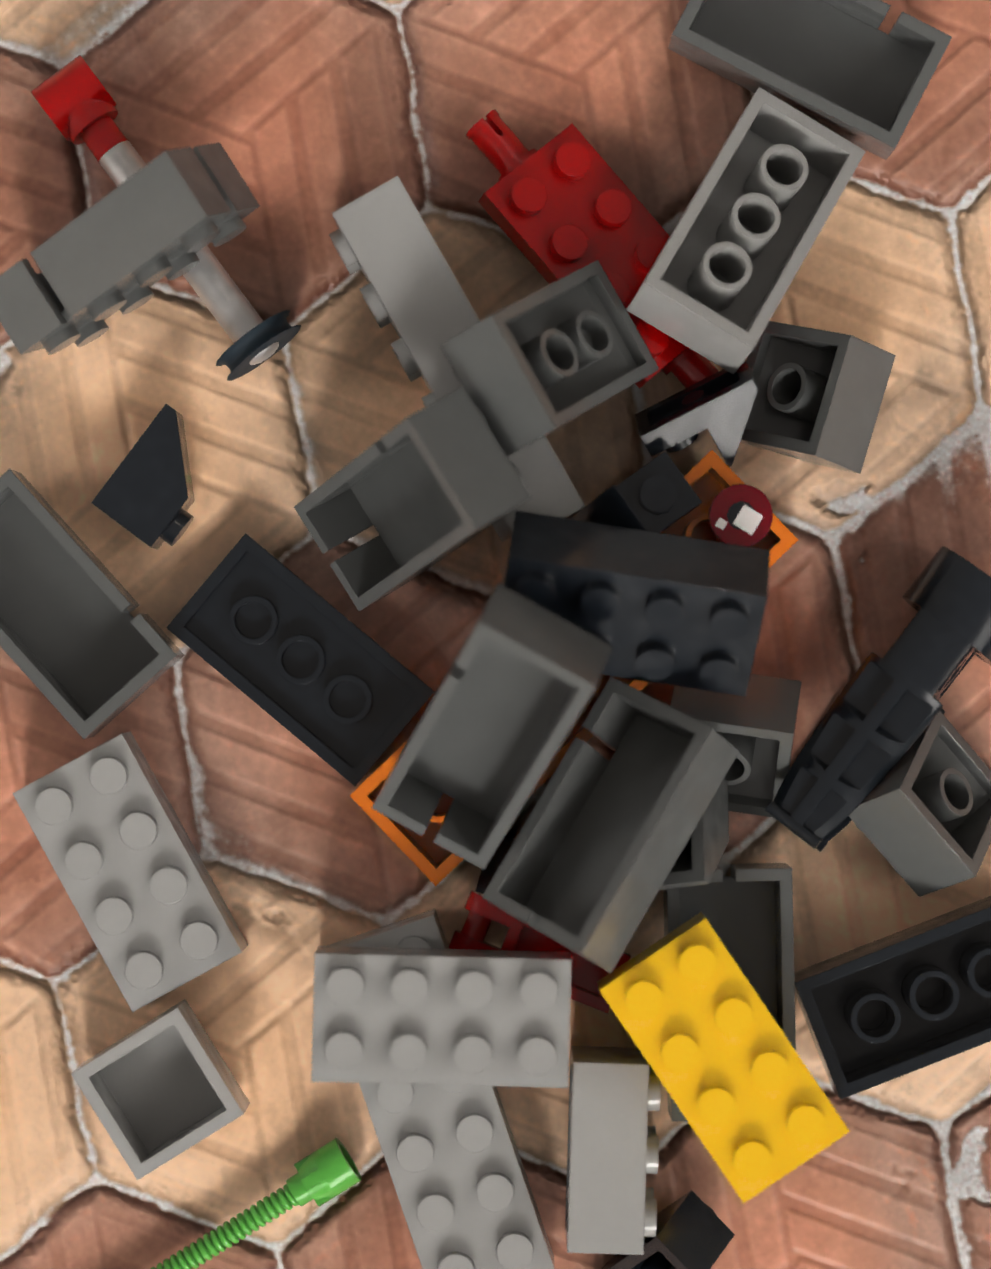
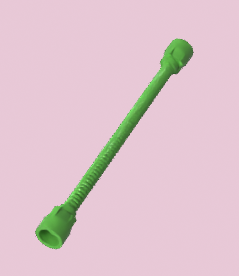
[150,1138,362,1269]

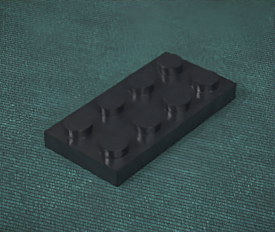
[166,533,435,786]

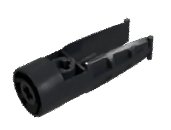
[765,546,991,852]

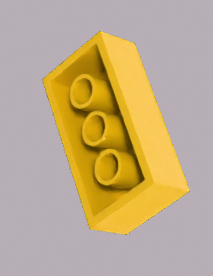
[597,912,850,1204]

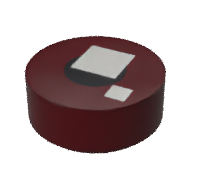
[708,484,773,547]

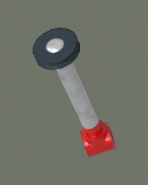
[31,55,301,381]

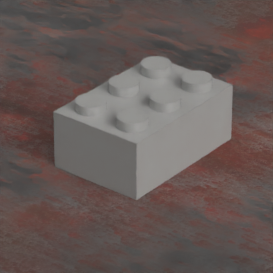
[565,1046,661,1255]

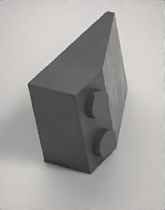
[440,260,659,456]

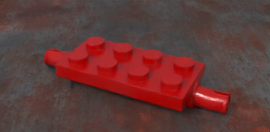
[465,109,719,389]

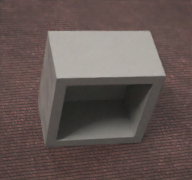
[71,999,250,1180]

